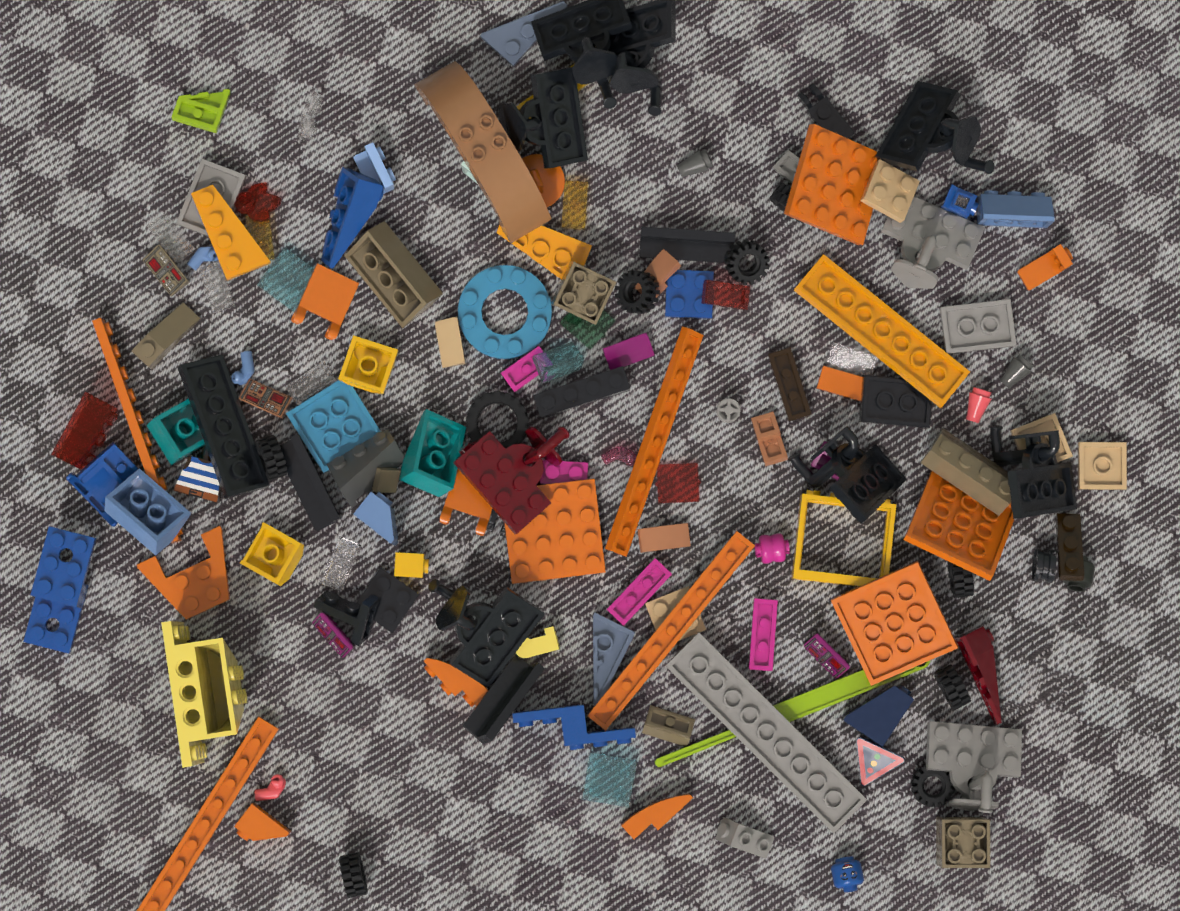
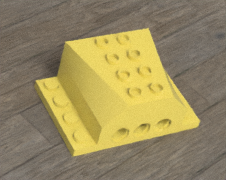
[161,621,247,768]

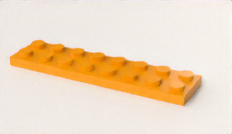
[794,254,970,408]

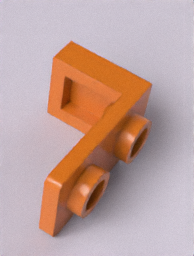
[1017,244,1073,291]

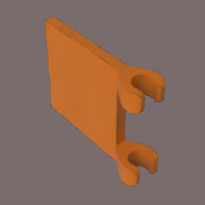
[291,263,359,340]
[440,469,492,536]

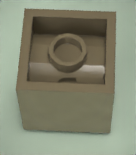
[551,261,616,325]
[936,817,990,868]

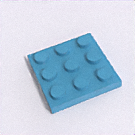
[286,380,381,473]

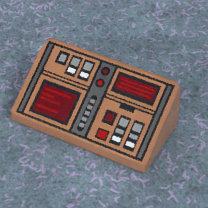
[238,379,292,419]

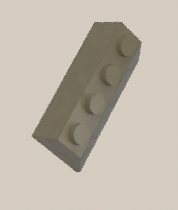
[344,221,443,328]
[920,428,1011,516]

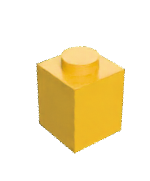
[394,552,429,578]

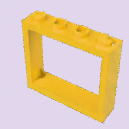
[791,490,896,587]

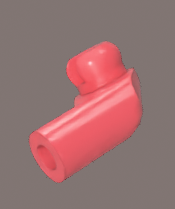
[254,774,286,801]

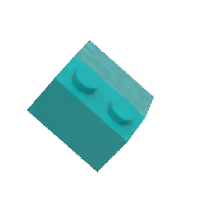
[146,398,205,465]
[399,409,466,497]

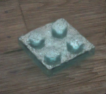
[257,248,314,312]
[582,752,637,807]

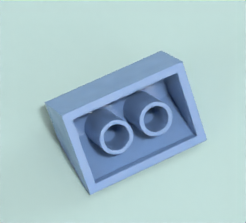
[977,190,1054,228]
[105,468,191,555]
[353,491,398,546]

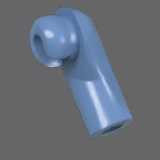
[187,246,218,271]
[231,351,255,385]

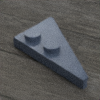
[480,1,568,67]
[593,612,635,705]

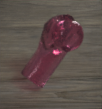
[601,446,636,466]

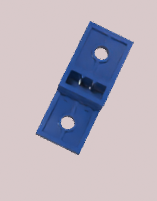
[23,526,97,654]
[512,704,636,750]

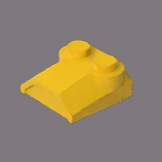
[338,335,398,394]
[240,522,304,586]

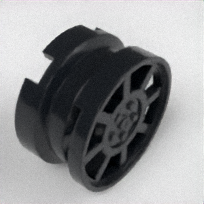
[1032,548,1057,583]

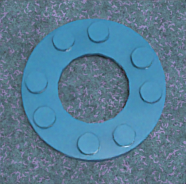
[458,265,552,359]

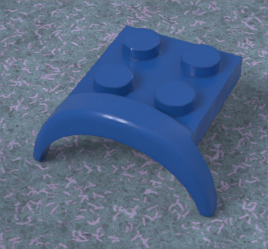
[66,442,139,527]

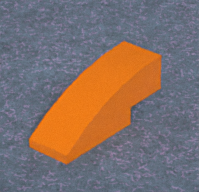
[621,793,693,839]

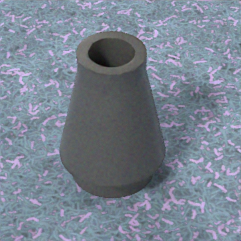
[677,149,713,178]
[1000,354,1034,389]

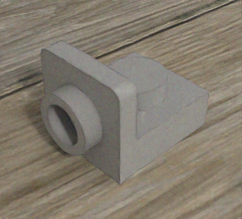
[773,150,800,183]

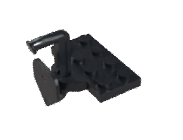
[531,0,632,109]
[608,0,676,116]
[498,67,588,168]
[876,81,995,174]
[989,424,1077,519]
[788,426,907,524]
[428,579,545,688]

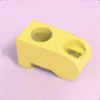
[516,626,560,658]

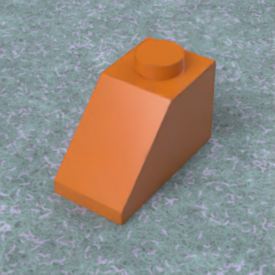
[234,803,292,841]

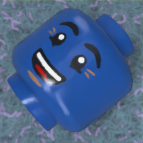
[831,856,864,893]

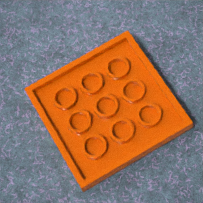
[784,124,878,245]
[903,470,1014,581]
[505,478,606,584]
[831,561,958,686]

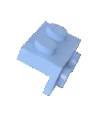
[354,142,396,194]

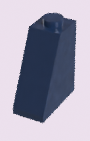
[841,685,914,747]

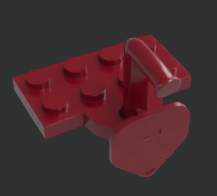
[453,427,570,535]

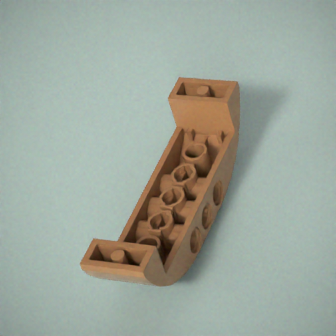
[414,61,551,243]

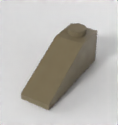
[132,302,201,370]

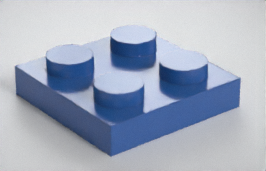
[665,270,714,319]

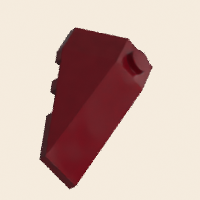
[955,626,1002,725]

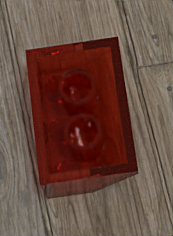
[51,392,118,470]

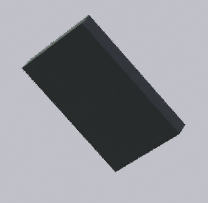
[859,375,932,428]

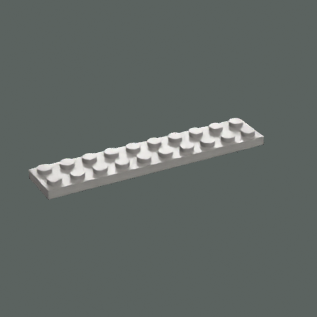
[665,632,867,833]

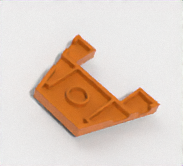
[136,526,230,620]

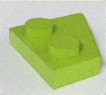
[171,89,231,134]

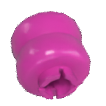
[755,533,790,564]

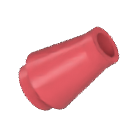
[966,387,992,423]

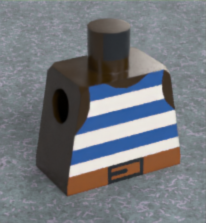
[173,445,222,503]

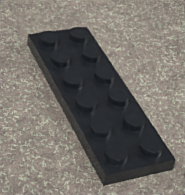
[178,354,270,499]

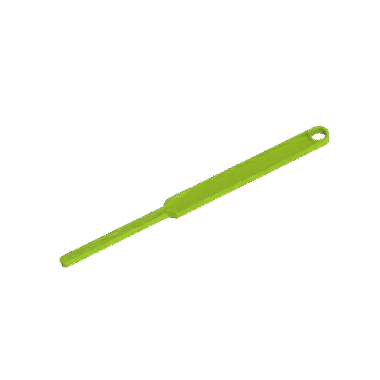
[655,661,930,767]

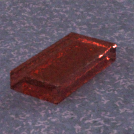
[701,280,750,310]

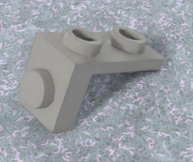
[715,817,774,858]

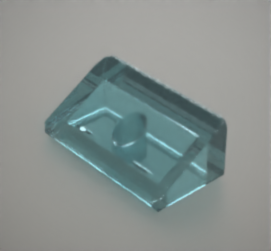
[532,342,584,383]

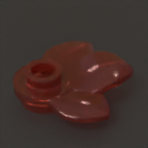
[235,183,282,222]

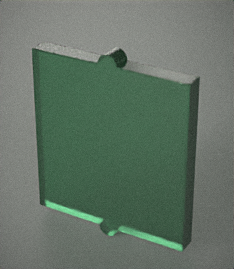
[559,310,616,350]

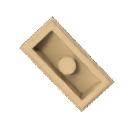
[435,317,466,368]

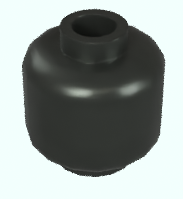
[1063,556,1095,592]

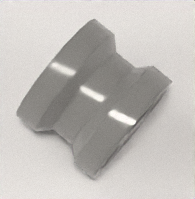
[716,398,741,423]

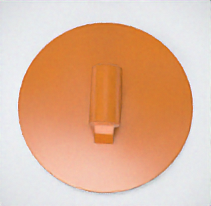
[522,154,565,207]

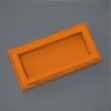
[816,366,863,402]

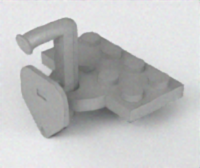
[881,196,985,289]
[926,721,1022,813]

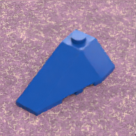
[321,167,384,268]

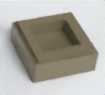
[372,467,401,493]

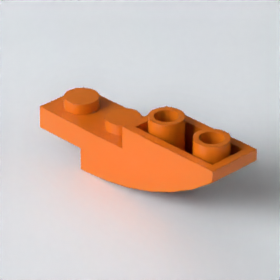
[424,658,488,707]

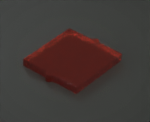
[655,463,701,504]

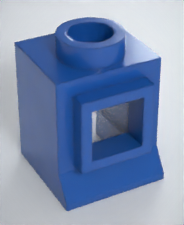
[941,185,979,219]

